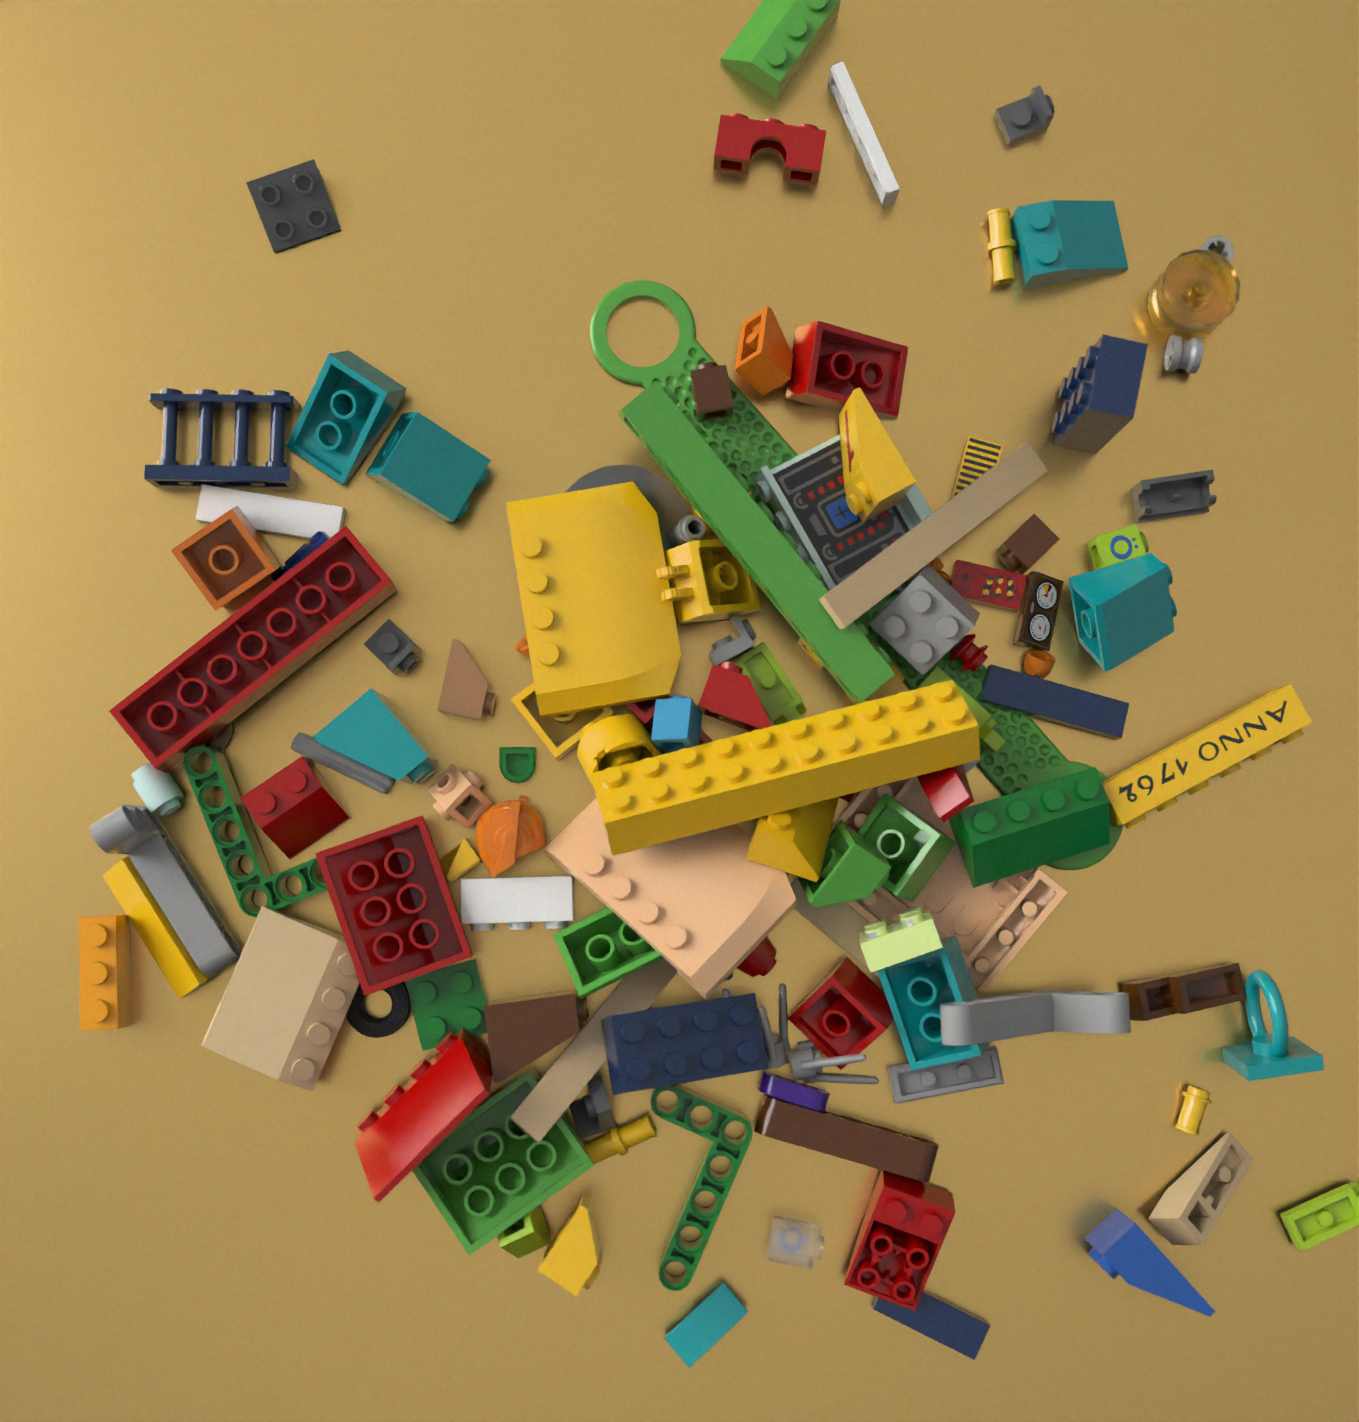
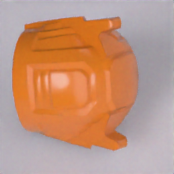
[475,796,547,878]

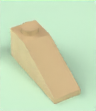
[1148,1133,1254,1245]

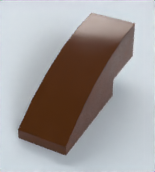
[1121,963,1246,1021]

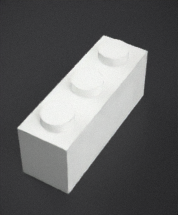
[461,876,575,931]

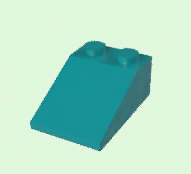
[1010,200,1128,290]
[285,350,407,485]

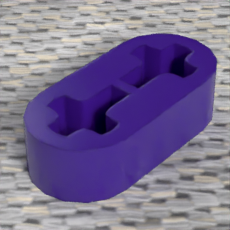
[758,1072,830,1112]

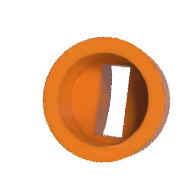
[1024,649,1056,679]

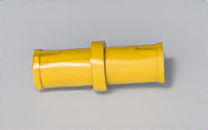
[987,208,1017,285]
[583,1114,658,1164]

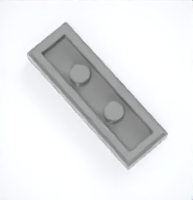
[887,1045,1004,1104]

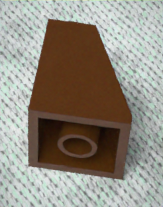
[484,988,589,1083]

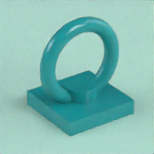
[1222,970,1324,1081]

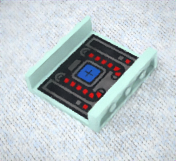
[755,434,933,591]

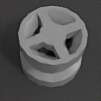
[1164,335,1203,374]

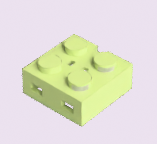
[859,906,943,973]

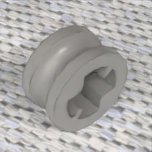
[1197,236,1234,273]

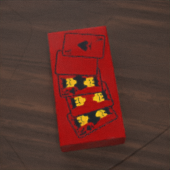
[950,559,1027,612]

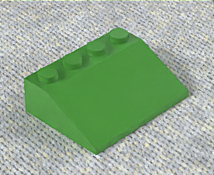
[412,1068,595,1256]

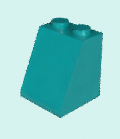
[365,412,491,522]
[1068,553,1177,671]
[313,688,438,784]

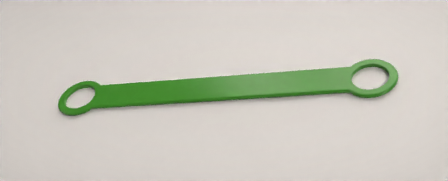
[590,280,1123,870]

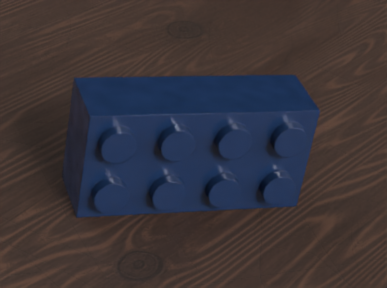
[1052,334,1148,454]
[601,993,768,1095]

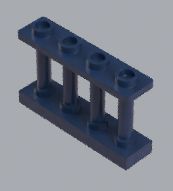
[144,388,300,489]

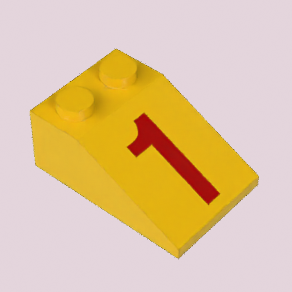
[839,387,917,522]

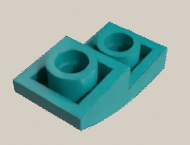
[664,1283,748,1368]

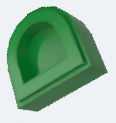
[499,747,537,784]

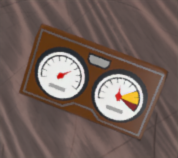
[1013,571,1064,652]

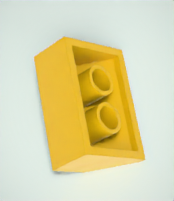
[745,797,838,882]

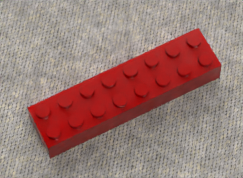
[109,526,397,773]

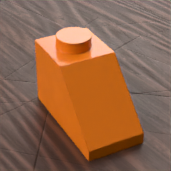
[735,306,793,396]

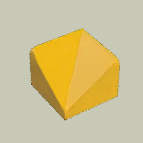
[440,838,483,882]

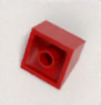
[698,661,771,732]
[240,756,351,859]
[788,957,894,1070]

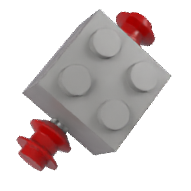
[870,564,988,675]

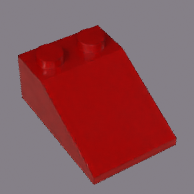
[785,321,908,418]

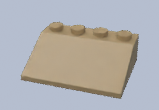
[201,906,360,1092]

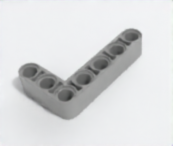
[89,804,241,978]
[940,990,1131,1046]

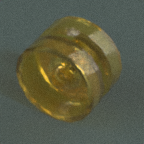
[1147,249,1241,340]

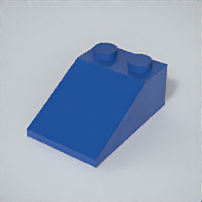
[1084,1208,1215,1317]

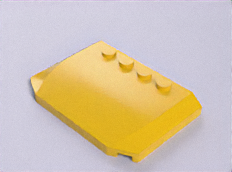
[506,481,682,718]

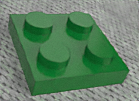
[405,958,488,1051]

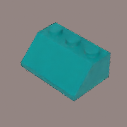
[877,935,991,1071]

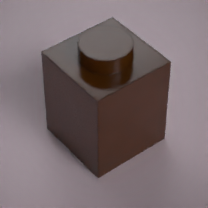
[690,362,734,422]
[997,514,1059,574]

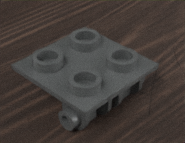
[246,159,341,252]

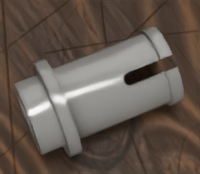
[669,515,706,547]

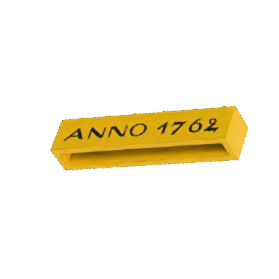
[1102,684,1312,829]

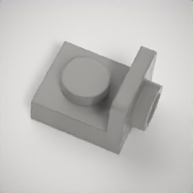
[708,614,757,666]

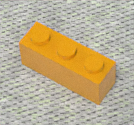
[79,915,132,1031]

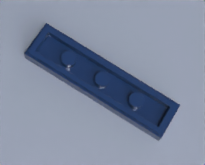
[979,664,1129,740]

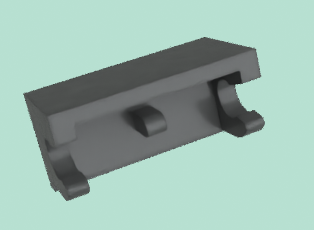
[1131,470,1217,524]

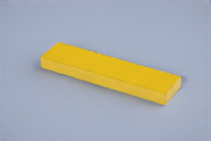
[103,856,209,999]

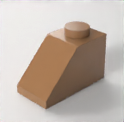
[437,639,496,722]

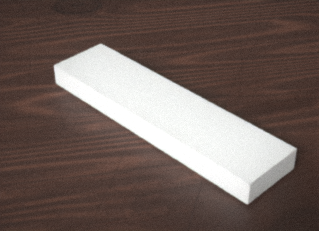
[828,61,900,206]
[195,484,346,542]

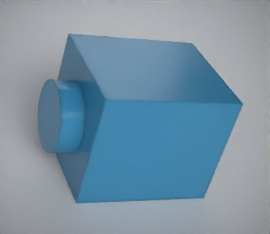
[651,695,702,755]

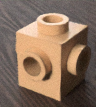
[427,764,493,829]

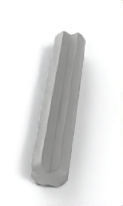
[291,733,394,794]

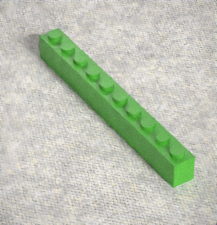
[618,381,896,703]

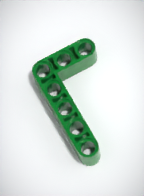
[183,746,327,917]
[650,1084,753,1291]

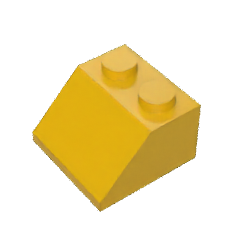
[538,1191,602,1296]

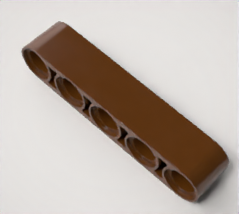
[754,1094,939,1182]

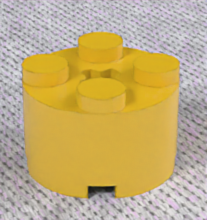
[577,713,660,789]

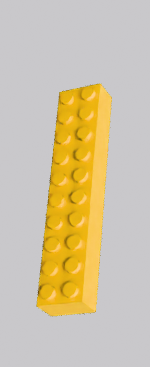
[590,680,980,856]

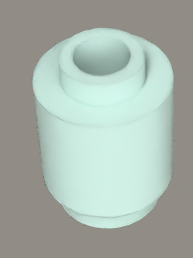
[131,762,184,817]

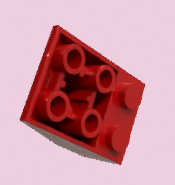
[844,1170,956,1311]

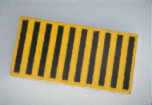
[950,436,1003,499]

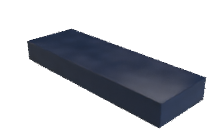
[872,1290,990,1360]

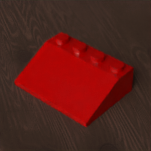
[315,815,472,996]
[355,1027,493,1203]

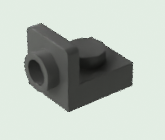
[994,85,1054,146]
[364,619,421,676]
[569,1076,615,1139]

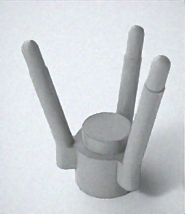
[722,984,791,1070]
[789,1041,879,1084]

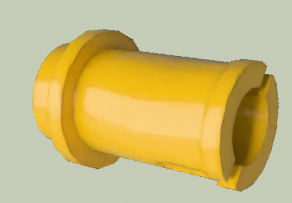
[1175,1085,1212,1136]

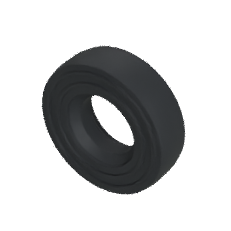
[346,982,411,1038]

